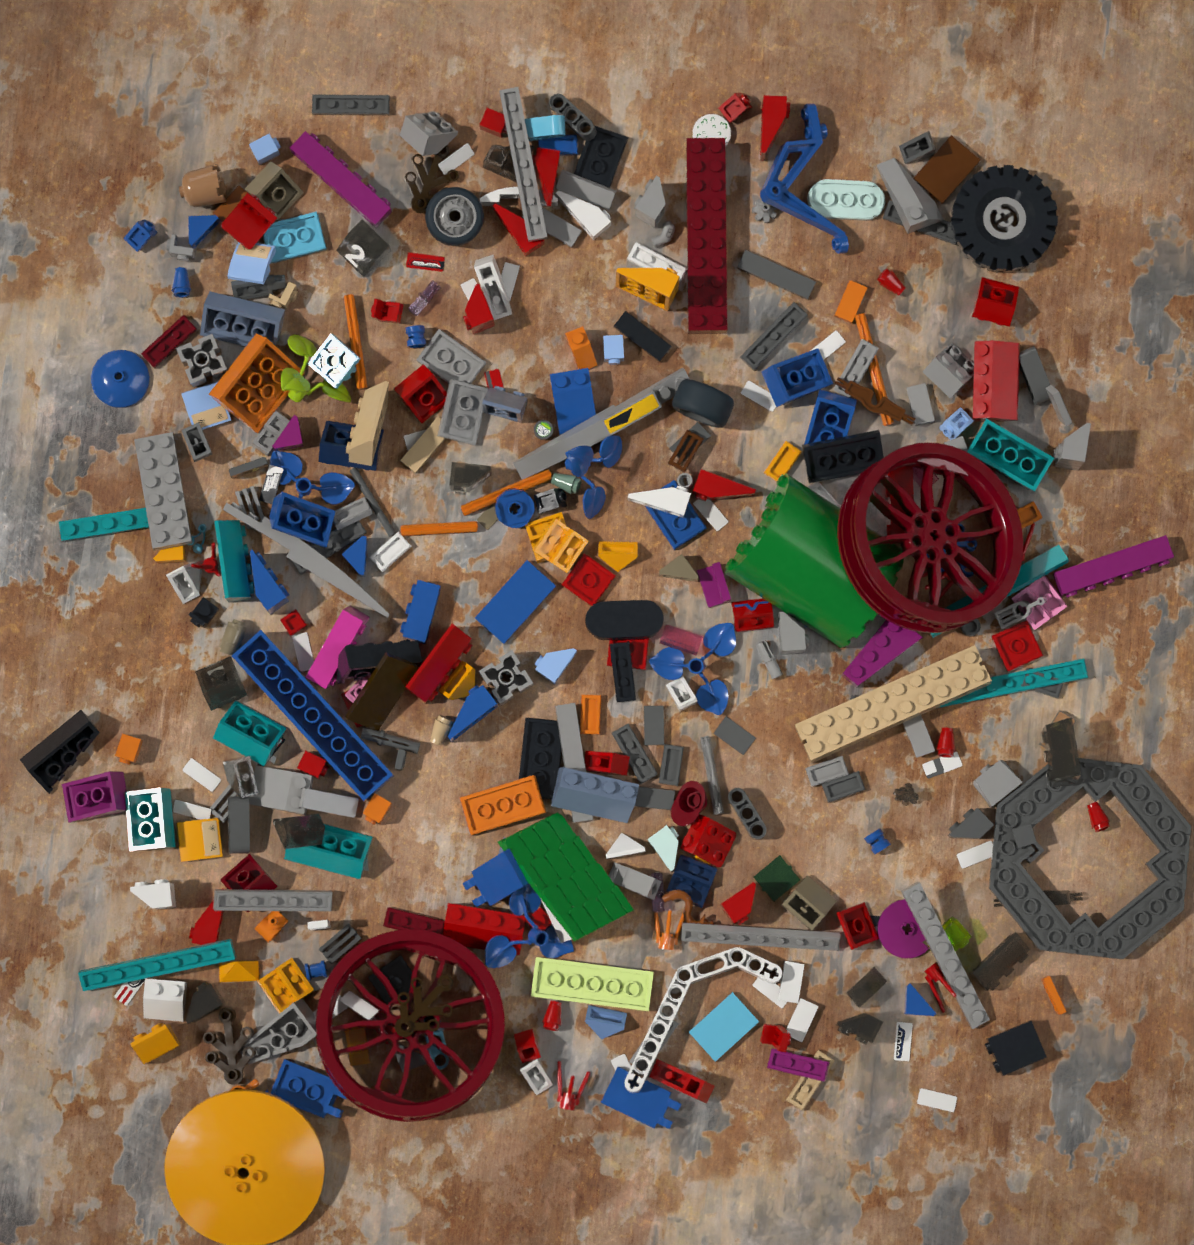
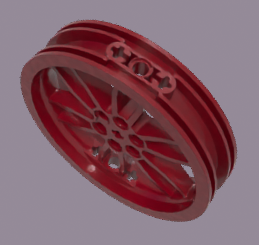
[837,442,1023,633]
[316,929,505,1122]

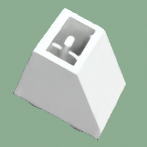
[130,879,176,910]

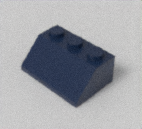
[318,421,384,471]

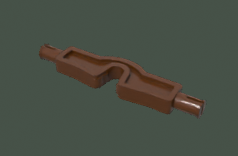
[835,377,916,426]

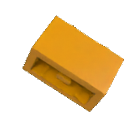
[130,1023,181,1064]

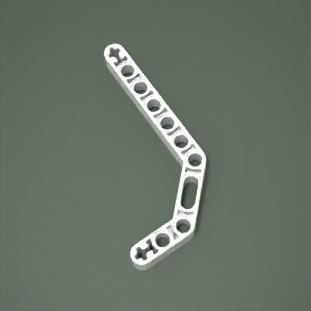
[625,947,782,1093]

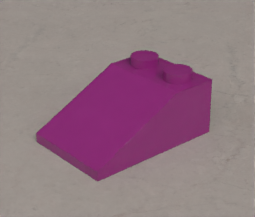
[62,771,127,823]

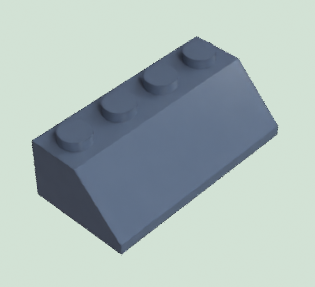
[200,291,285,347]
[551,767,639,823]

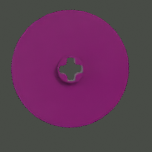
[877,899,930,958]

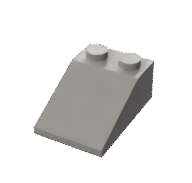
[249,765,314,815]

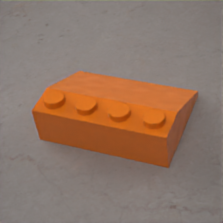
[209,333,305,434]

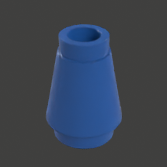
[172,267,191,298]

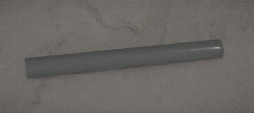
[350,468,396,537]

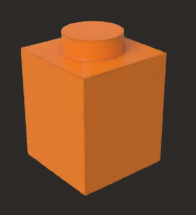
[115,733,143,765]
[363,793,392,825]

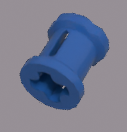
[305,960,328,981]

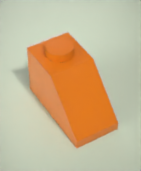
[565,326,598,369]

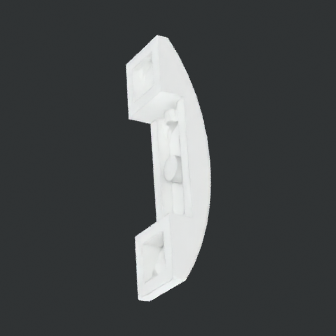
[480,187,558,206]

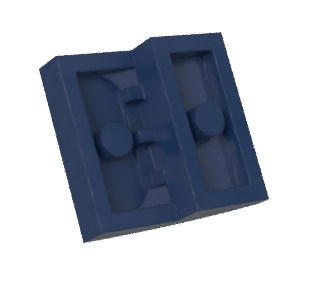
[665,854,717,908]

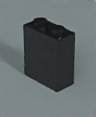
[984,1020,1047,1076]

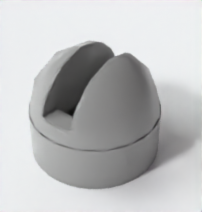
[677,473,693,489]

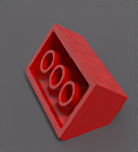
[973,340,1020,422]
[406,623,473,704]
[443,903,526,956]

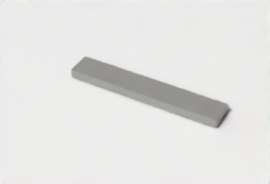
[555,703,593,823]
[213,889,333,911]

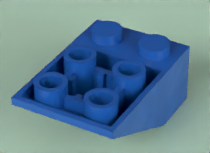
[250,550,289,615]

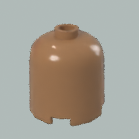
[179,164,227,207]

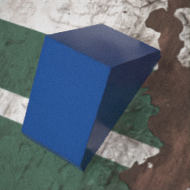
[188,215,220,249]
[342,536,368,577]
[904,983,936,1016]

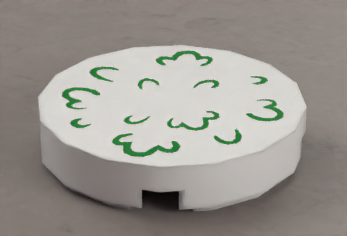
[693,114,731,147]

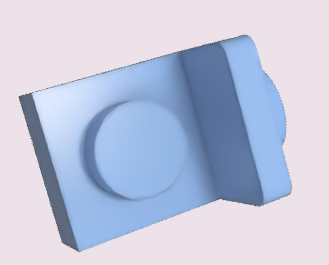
[939,407,974,440]

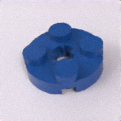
[495,488,535,528]

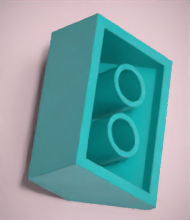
[213,700,287,766]
[125,788,175,851]

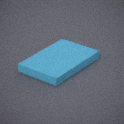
[263,211,327,264]
[689,992,759,1062]

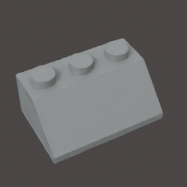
[1053,423,1091,471]

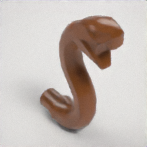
[662,889,714,925]

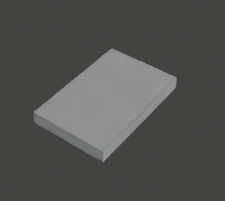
[416,329,486,384]
[437,379,488,446]

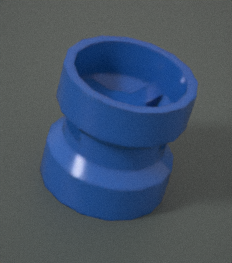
[405,325,427,348]
[864,828,891,855]

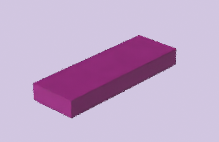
[767,1049,830,1082]

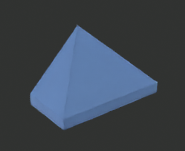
[585,1005,627,1039]

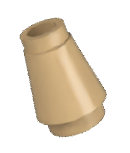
[430,715,453,746]

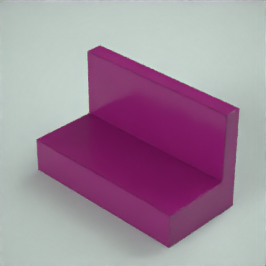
[697,562,731,608]

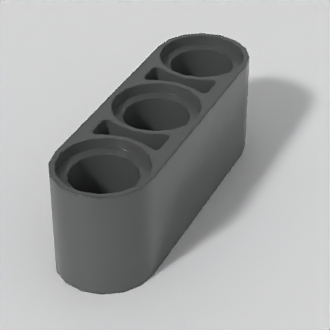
[549,93,597,141]
[1019,346,1050,405]
[728,788,767,840]
[228,796,250,854]

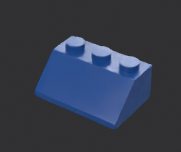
[269,492,336,548]

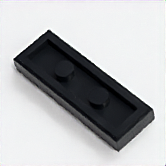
[613,311,672,362]
[610,641,636,702]

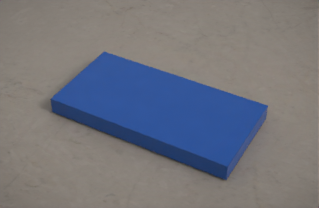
[475,560,556,644]

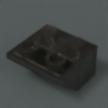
[835,1013,883,1045]

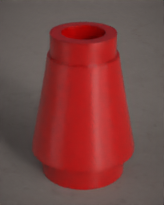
[876,268,906,296]
[936,728,956,758]
[1087,802,1110,832]
[542,1001,562,1031]

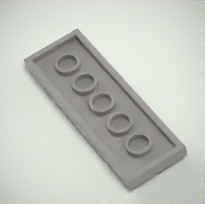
[134,432,192,551]

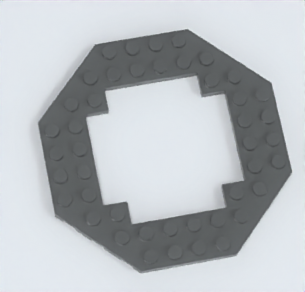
[989,756,1191,960]

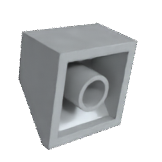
[778,612,809,655]

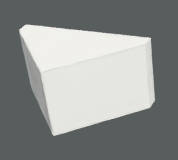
[666,676,697,712]
[520,1059,553,1095]

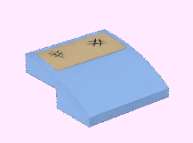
[227,242,276,284]
[181,381,231,430]

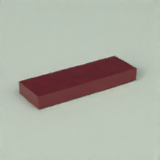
[141,315,197,369]
[383,907,445,935]

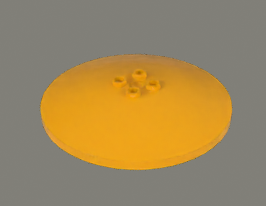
[165,1089,325,1245]

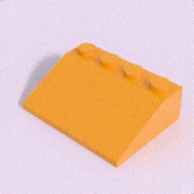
[616,268,680,312]

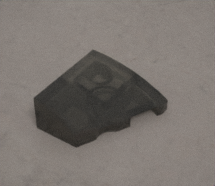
[483,145,534,183]

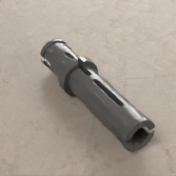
[360,727,421,754]

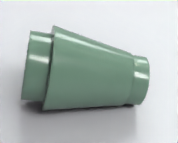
[551,473,582,494]

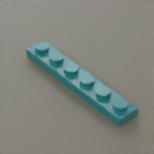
[59,508,149,542]

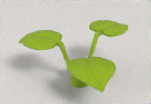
[281,334,351,403]

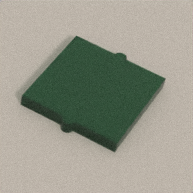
[753,855,800,902]

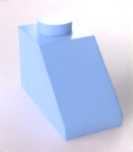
[534,648,577,684]

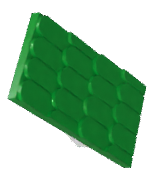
[497,812,634,943]

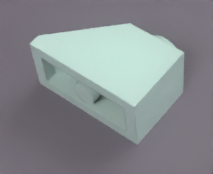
[648,825,679,872]

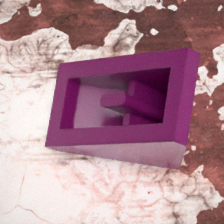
[272,415,304,451]

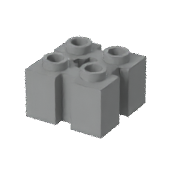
[176,334,228,388]
[479,650,534,706]

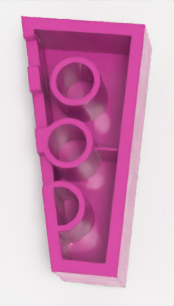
[306,606,370,689]

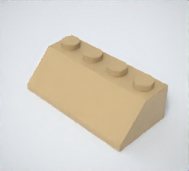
[346,381,389,466]

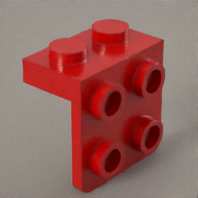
[221,193,277,250]
[680,814,736,868]

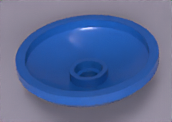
[91,350,150,408]

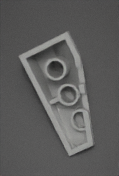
[876,158,943,234]
[239,998,316,1064]

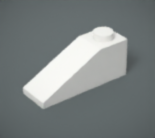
[556,190,612,240]
[474,255,512,320]
[628,486,691,518]

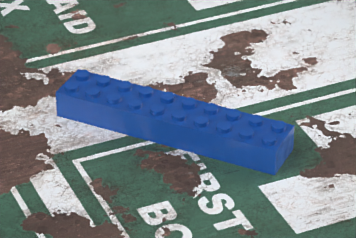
[232,630,394,802]

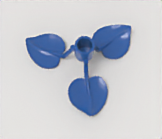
[565,435,622,519]
[270,450,355,505]
[649,623,736,715]
[485,883,574,968]

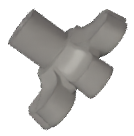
[752,199,777,223]

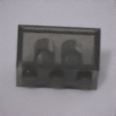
[1040,718,1081,787]
[969,932,1030,991]

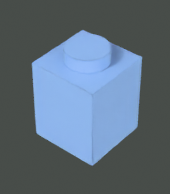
[249,134,281,165]
[603,335,624,365]

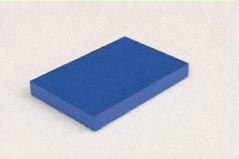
[645,480,707,550]

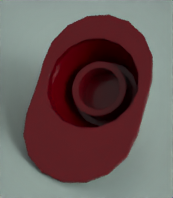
[671,781,708,826]

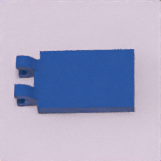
[462,849,528,908]
[270,1059,347,1118]
[601,1067,681,1129]

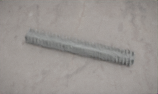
[700,736,724,815]

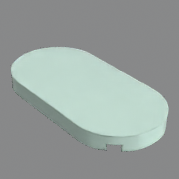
[807,179,885,221]

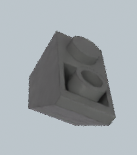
[947,808,994,839]

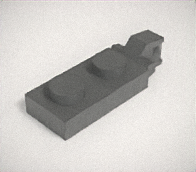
[231,275,286,300]

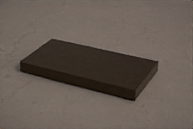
[345,653,419,731]

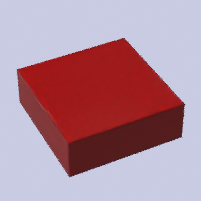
[280,609,307,636]

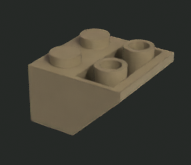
[782,875,837,931]

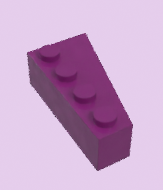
[841,620,923,688]

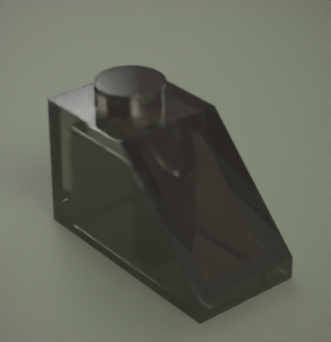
[222,756,259,799]
[845,967,887,1008]

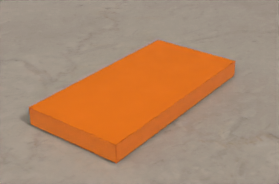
[460,775,546,835]

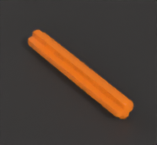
[401,521,478,536]

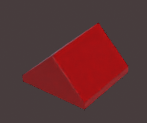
[836,902,879,950]

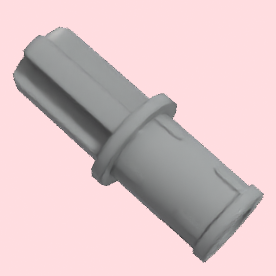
[756,640,783,680]

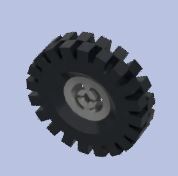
[950,165,1058,273]

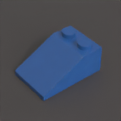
[761,348,833,408]
[550,368,596,435]
[804,389,857,444]
[448,685,498,742]

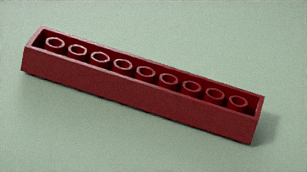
[686,138,728,334]

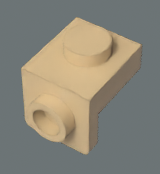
[268,282,298,309]

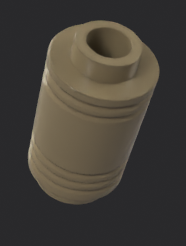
[219,619,247,656]

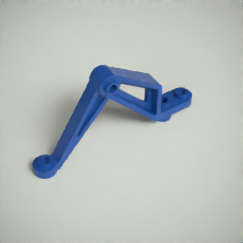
[760,104,849,254]

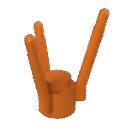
[654,910,684,950]

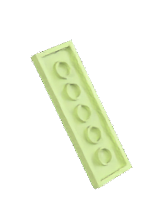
[531,957,654,1011]

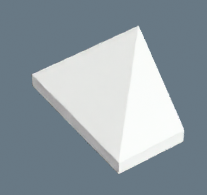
[606,833,645,859]

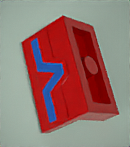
[731,598,774,632]

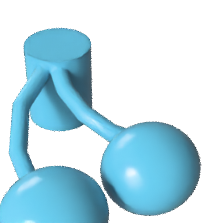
[187,524,207,554]

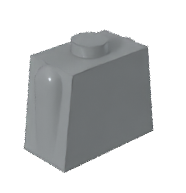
[973,760,1022,808]

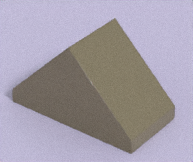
[659,554,698,582]

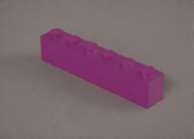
[290,131,392,228]
[1053,535,1174,598]

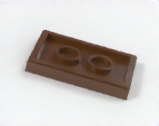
[913,135,980,204]

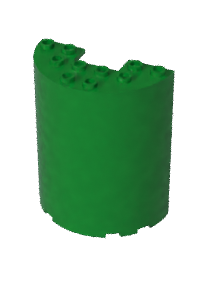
[724,473,904,648]

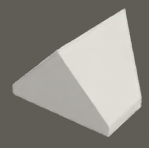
[166,560,203,604]

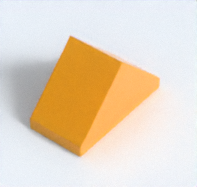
[153,545,186,564]

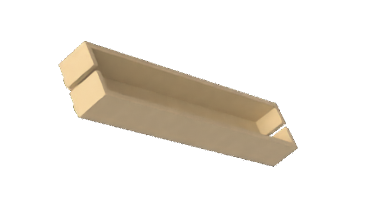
[795,645,992,763]

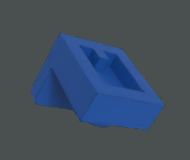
[123,219,158,252]

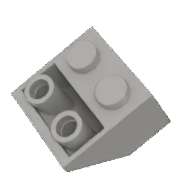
[400,111,458,156]
[634,176,666,228]
[923,343,974,399]

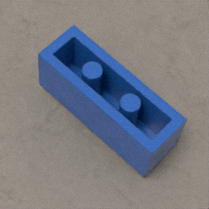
[400,580,441,644]

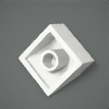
[143,978,187,1022]

